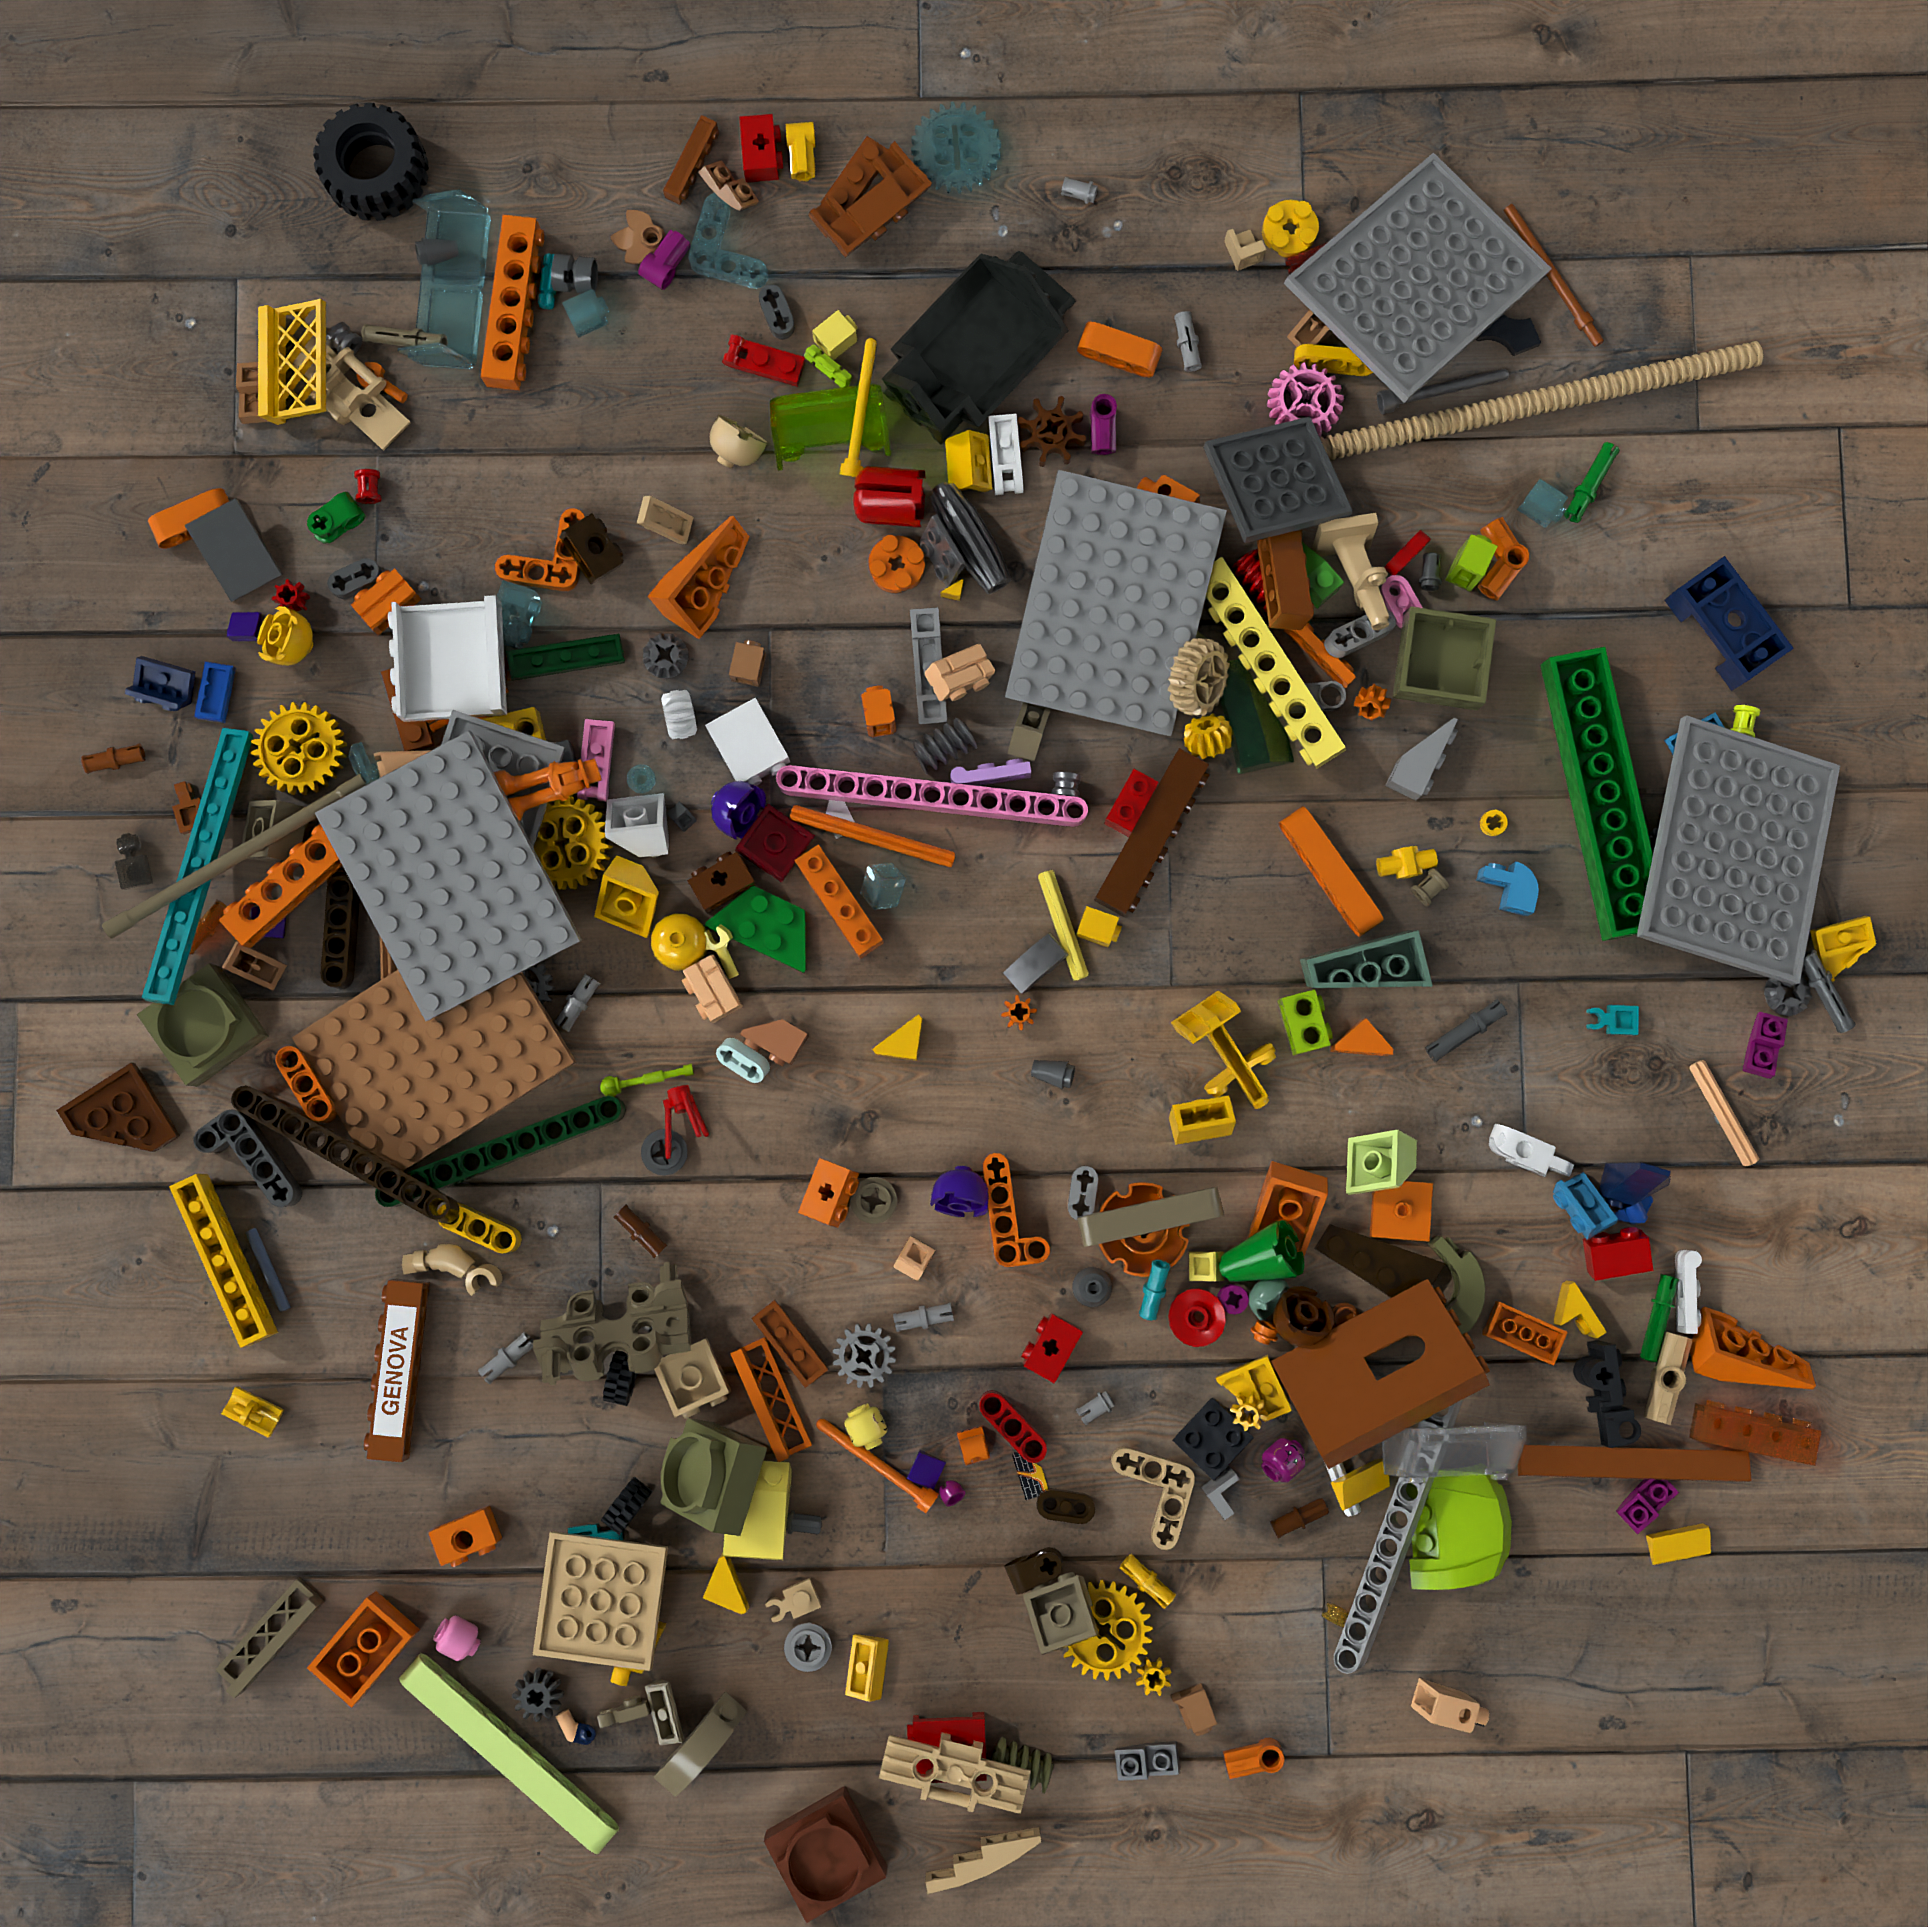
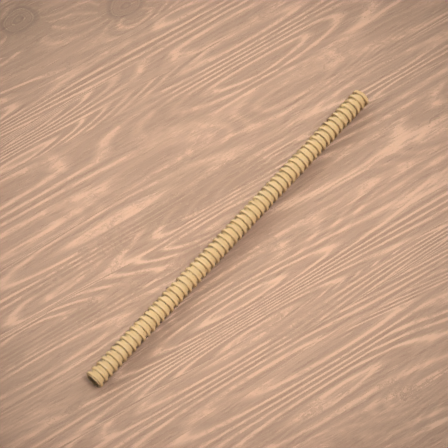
[1320,341,1763,460]

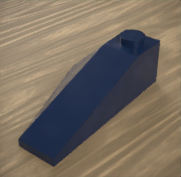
[1598,1162,1671,1209]

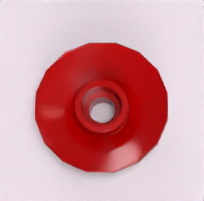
[1168,1288,1227,1347]

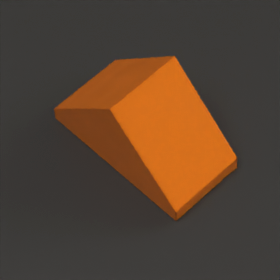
[1330,1018,1393,1056]

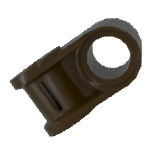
[1004,1547,1063,1595]

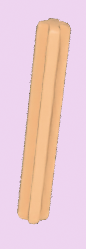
[1689,1060,1759,1166]

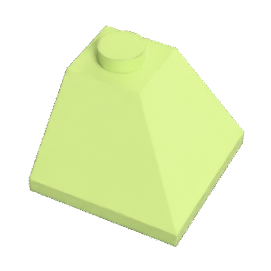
[1346,1130,1417,1195]

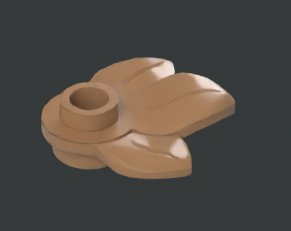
[611,210,666,264]

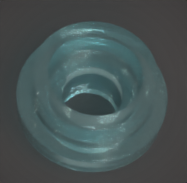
[627,764,656,793]

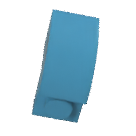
[1476,862,1539,916]

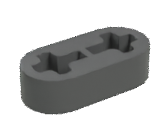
[758,285,795,339]
[327,558,382,599]

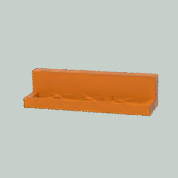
[730,1337,812,1462]

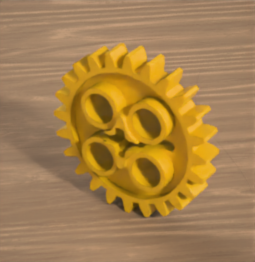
[251,702,347,795]
[534,797,613,890]
[1064,1579,1153,1681]

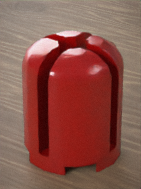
[853,466,926,528]

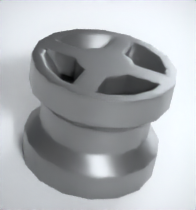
[326,322,362,354]
[1051,772,1081,797]

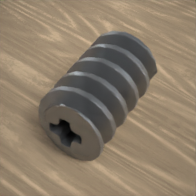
[913,718,977,775]

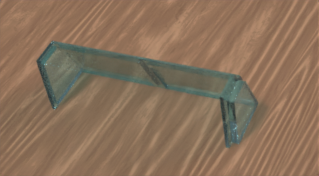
[397,189,491,370]

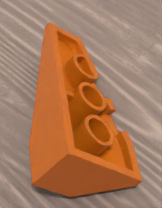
[647,516,750,639]

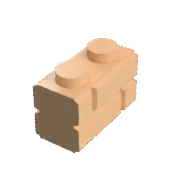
[925,644,995,702]
[682,954,743,1023]

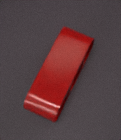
[979,1390,1047,1463]

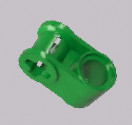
[307,492,366,544]

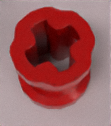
[354,469,381,504]

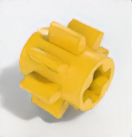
[1230,1392,1268,1431]
[1135,1657,1172,1696]

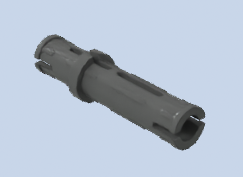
[1803,950,1856,1033]
[1425,999,1507,1062]

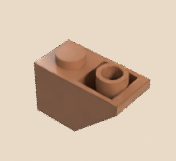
[740,1019,809,1067]

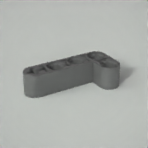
[193,1109,302,1207]

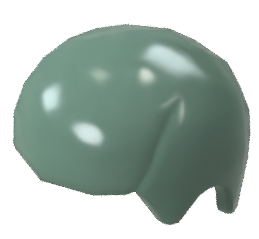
[1248,1279,1290,1321]

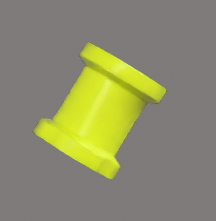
[1730,705,1760,738]

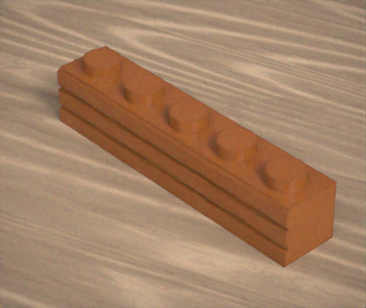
[663,115,719,205]

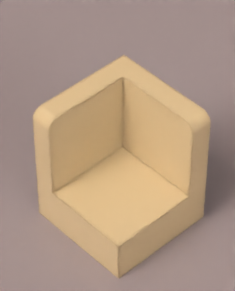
[1224,229,1266,271]

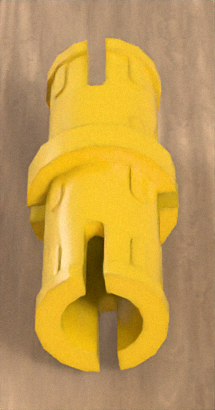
[1119,1553,1176,1609]

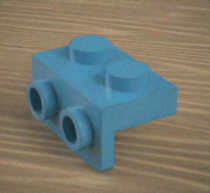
[1553,1172,1618,1240]

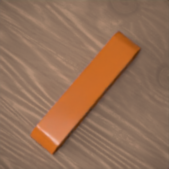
[1279,806,1384,937]

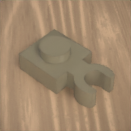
[597,1695,651,1728]

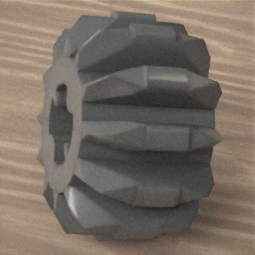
[512,1668,564,1722]

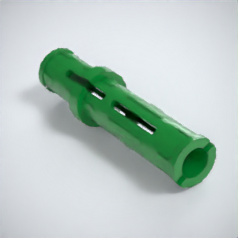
[1564,442,1620,523]

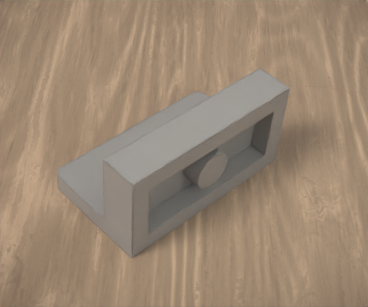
[1201,1467,1240,1520]

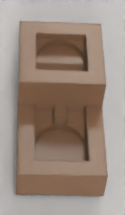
[236,362,269,424]

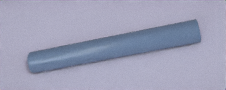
[245,1228,291,1312]

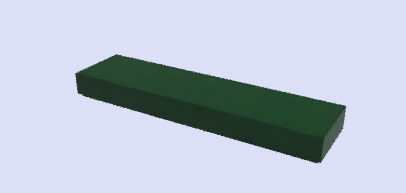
[506,633,625,681]

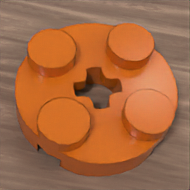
[868,535,925,594]

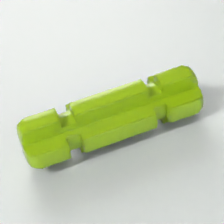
[804,345,853,389]

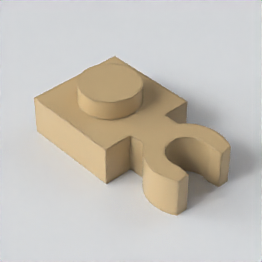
[765,1577,822,1622]

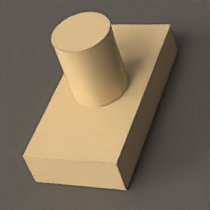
[637,496,693,544]

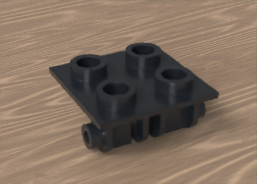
[1172,1398,1254,1481]

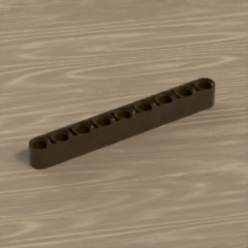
[231,1085,459,1224]

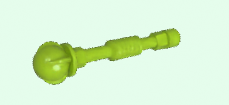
[600,1064,694,1097]

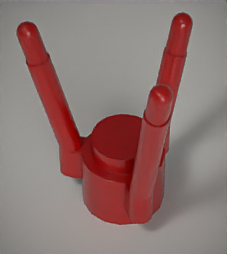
[663,1085,709,1159]

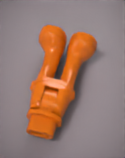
[494,758,602,822]

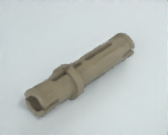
[361,324,448,353]

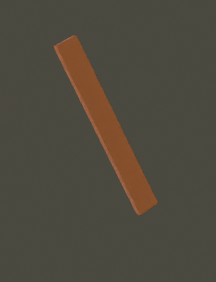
[1516,1445,1752,1482]

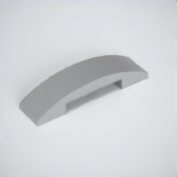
[910,607,947,724]

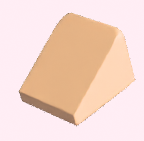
[894,1236,935,1281]

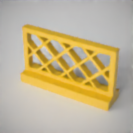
[258,299,326,425]

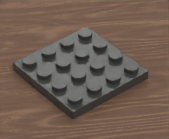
[1203,417,1353,543]

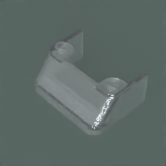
[1382,1422,1527,1483]

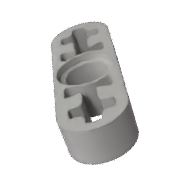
[1324,610,1396,658]

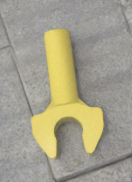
[704,925,739,979]

